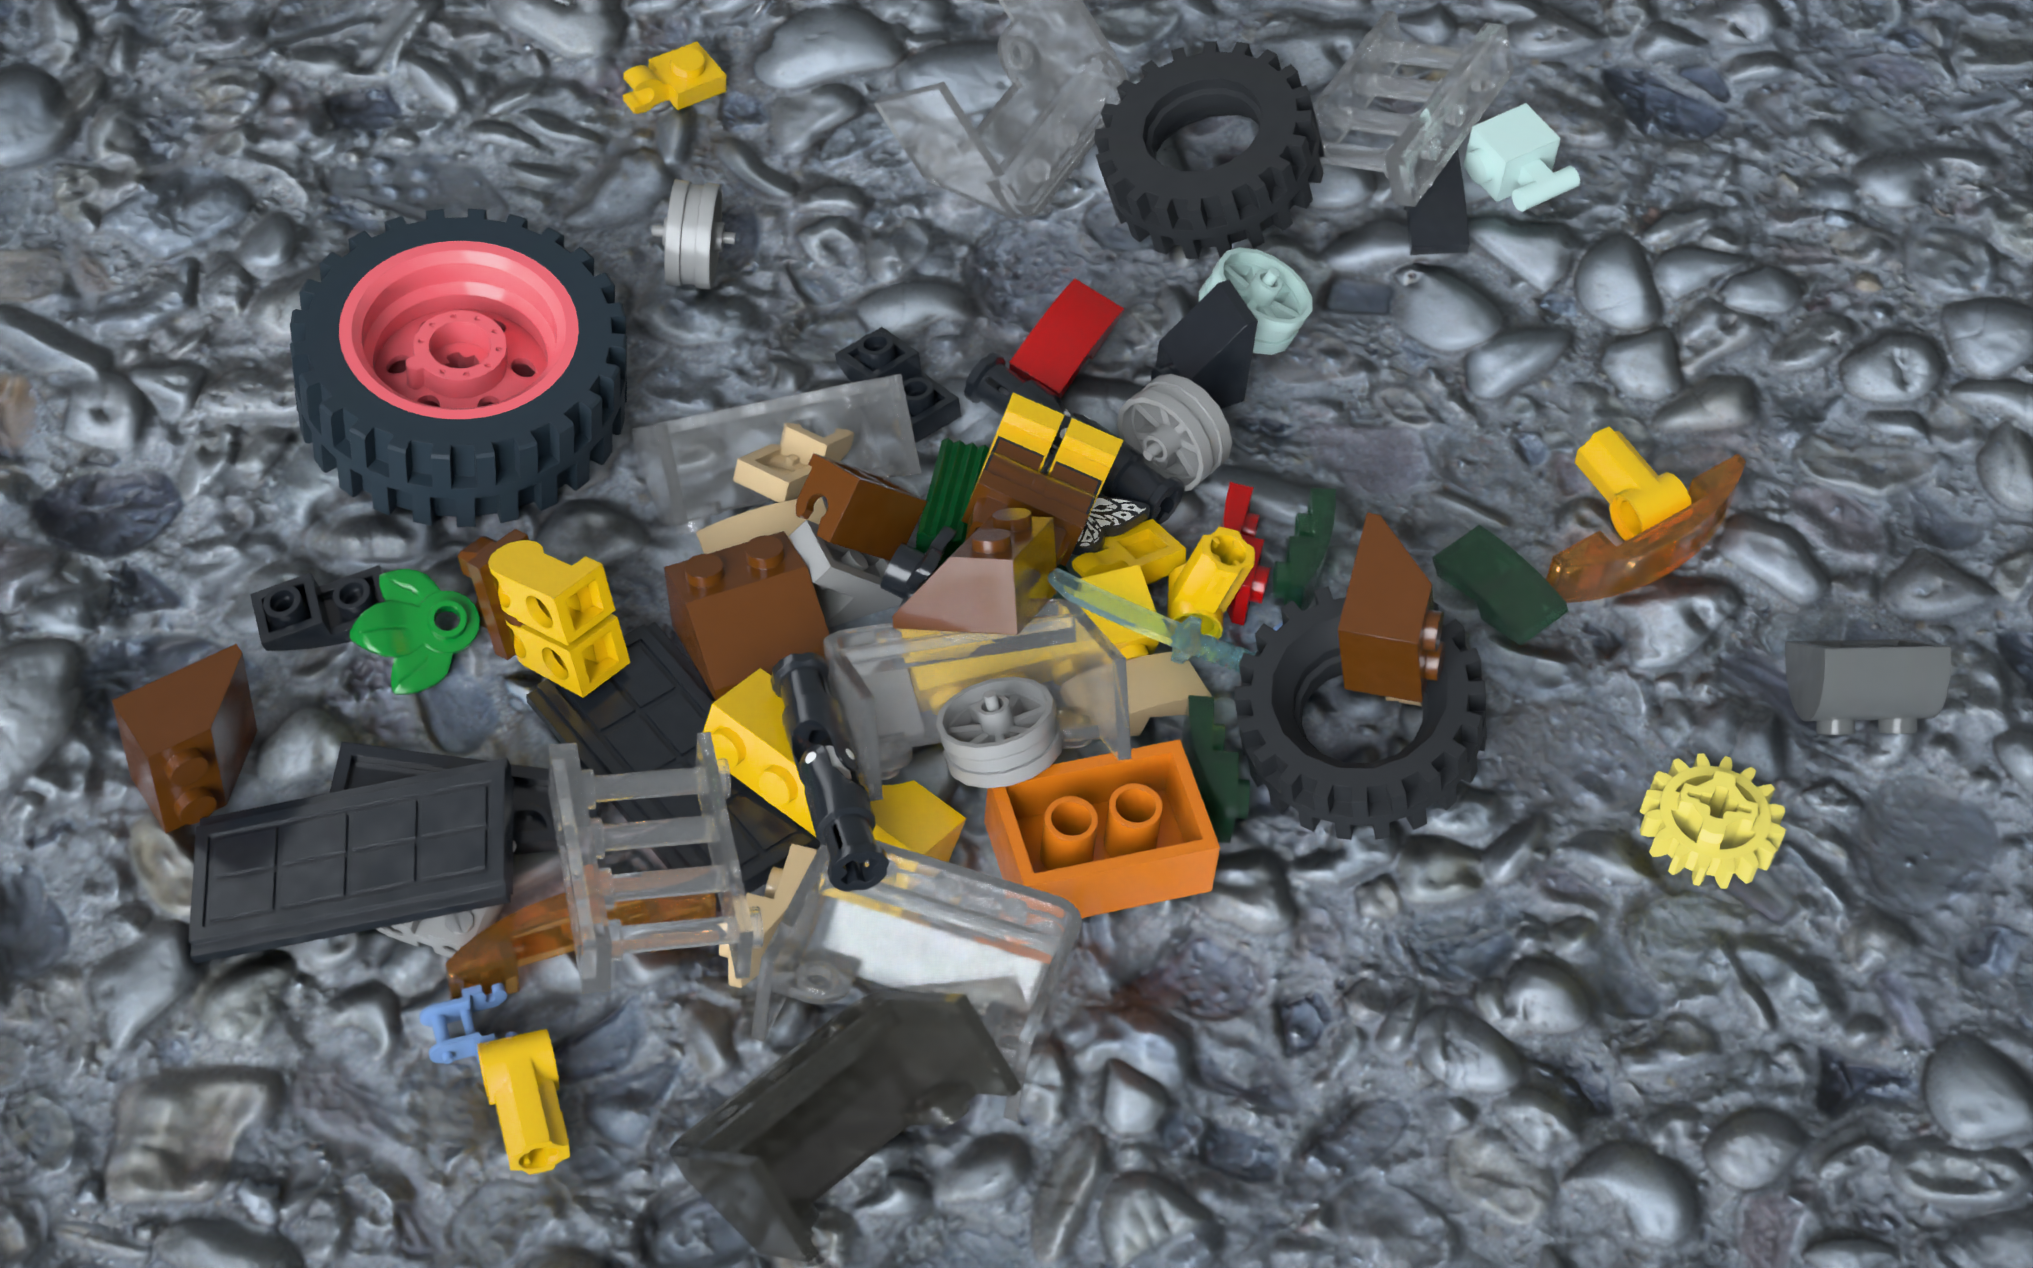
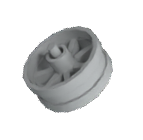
[652,180,736,289]
[1117,374,1232,491]
[936,677,1064,788]

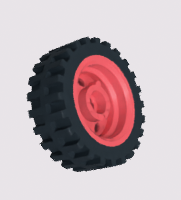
[290,208,627,527]

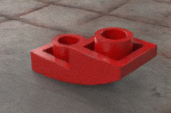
[1009,278,1124,399]
[1221,482,1271,626]

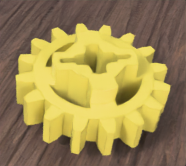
[1640,753,1786,889]

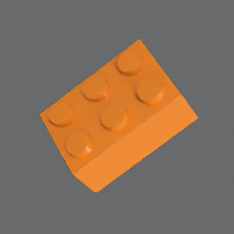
[984,739,1220,931]

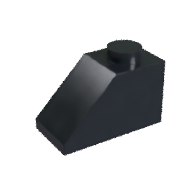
[1151,279,1258,409]

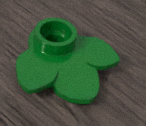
[349,569,480,695]

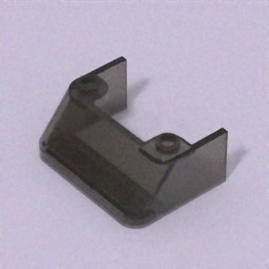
[669,991,1022,1263]

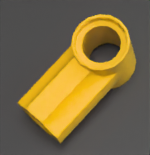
[1574,426,1692,545]
[1166,526,1255,647]
[477,1028,570,1175]

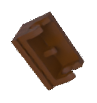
[796,453,927,561]

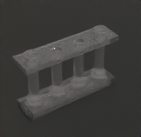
[1313,11,1514,207]
[548,732,764,994]

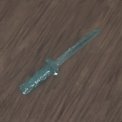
[1048,568,1256,673]

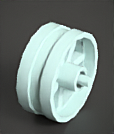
[1199,247,1313,355]

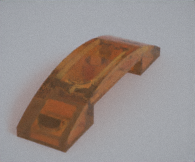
[1541,454,1746,603]
[445,880,716,1000]

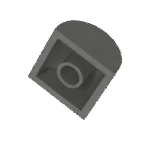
[1785,639,1951,735]

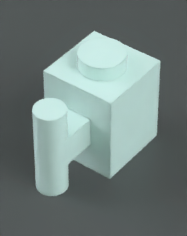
[1463,103,1580,211]

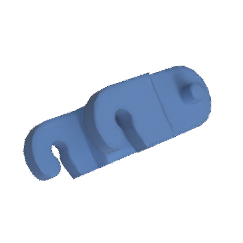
[419,983,518,1064]

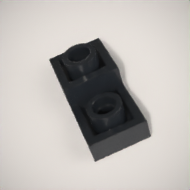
[1400,150,1470,255]
[835,327,961,444]
[250,565,385,651]

